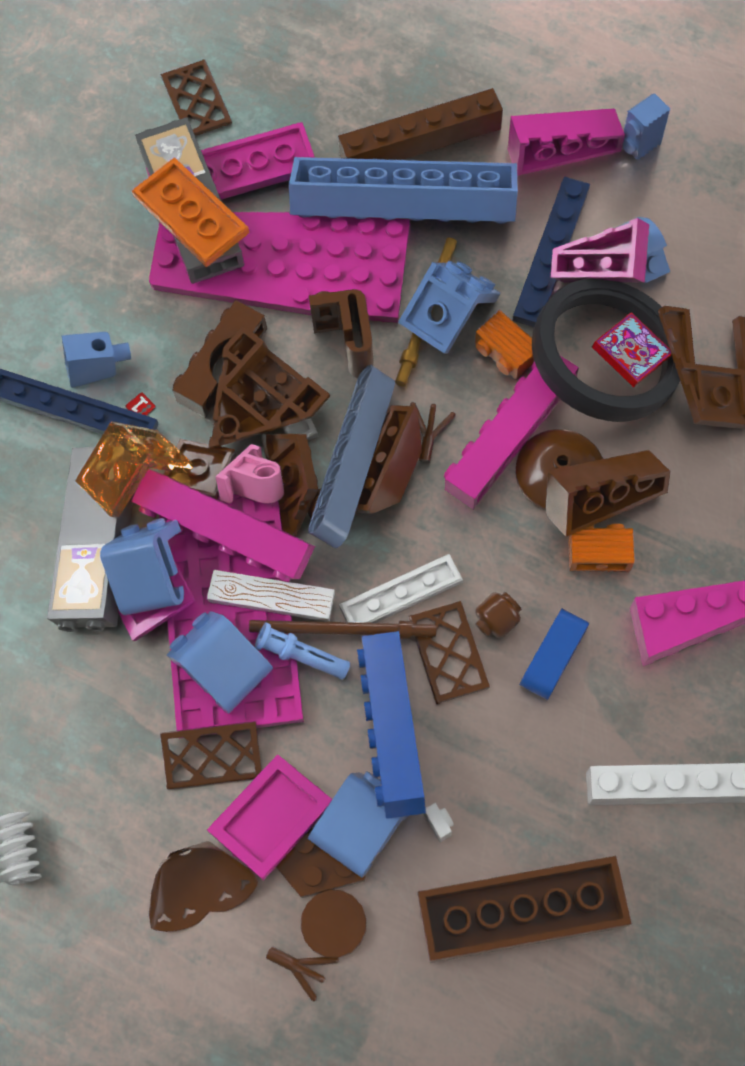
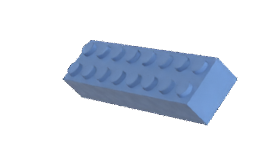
[289,157,518,223]

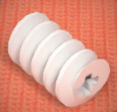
[0,812,41,885]

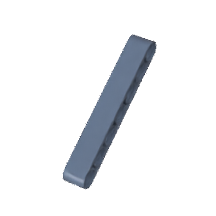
[308,365,395,548]

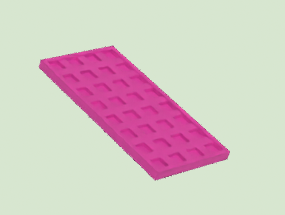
[159,494,304,739]

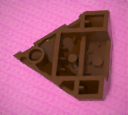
[208,325,331,449]

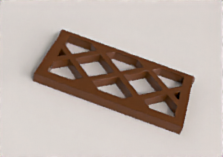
[161,59,232,136]
[408,601,490,704]
[160,721,262,790]

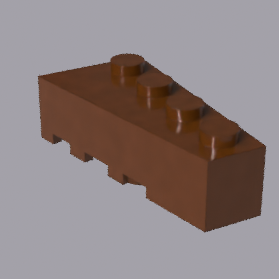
[546,450,671,537]

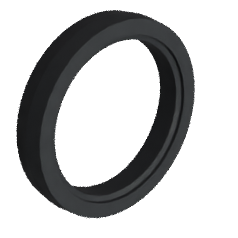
[532,278,680,422]

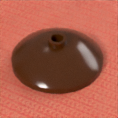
[515,429,603,511]

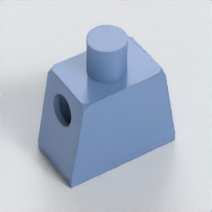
[61,332,131,388]

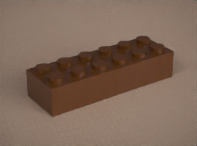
[418,856,632,963]

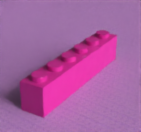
[444,355,579,510]
[131,468,315,582]

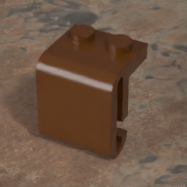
[309,289,374,378]

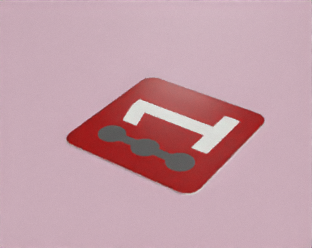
[125,392,156,415]

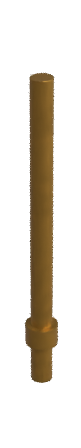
[395,237,457,387]

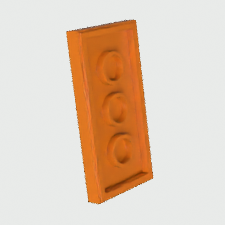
[132,157,250,268]

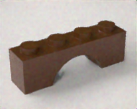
[172,300,267,418]

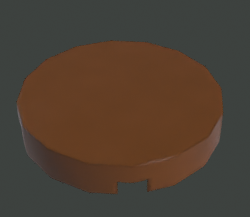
[301,890,366,958]

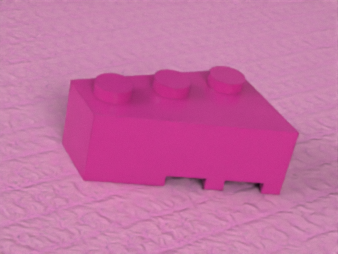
[551,218,649,283]

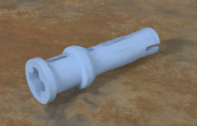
[255,622,350,680]

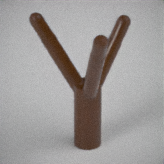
[410,402,456,462]
[266,946,339,1001]

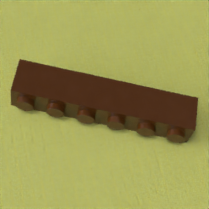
[338,88,503,160]

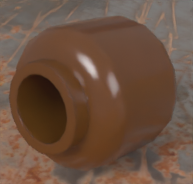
[475,592,522,638]

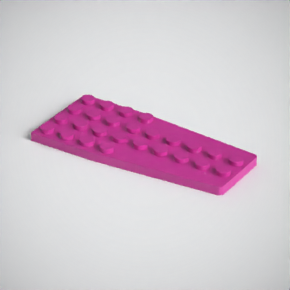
[149,212,410,323]

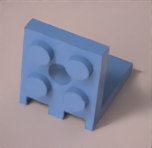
[398,261,501,354]

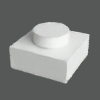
[424,803,454,842]

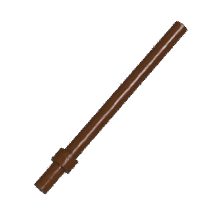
[249,620,436,639]

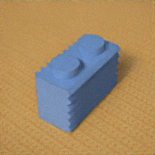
[622,94,670,160]

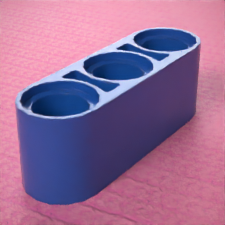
[520,608,590,700]

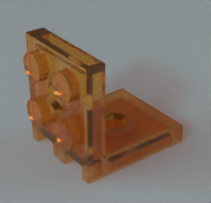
[75,421,194,518]

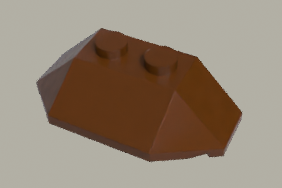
[356,405,422,514]

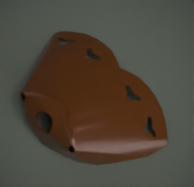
[149,841,258,932]

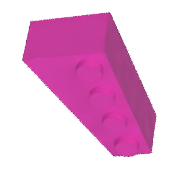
[507,108,625,176]
[630,580,745,667]

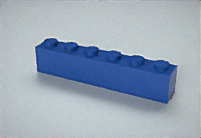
[357,631,426,819]

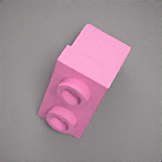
[216,444,284,504]

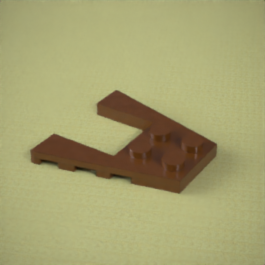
[658,305,745,429]

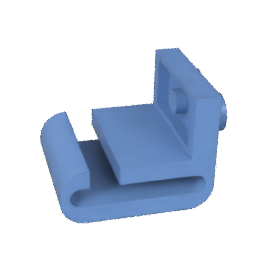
[100,518,184,615]
[167,611,273,714]
[308,771,408,878]

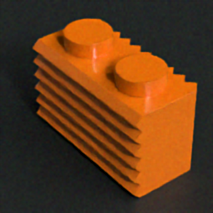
[475,310,534,379]
[569,523,635,572]

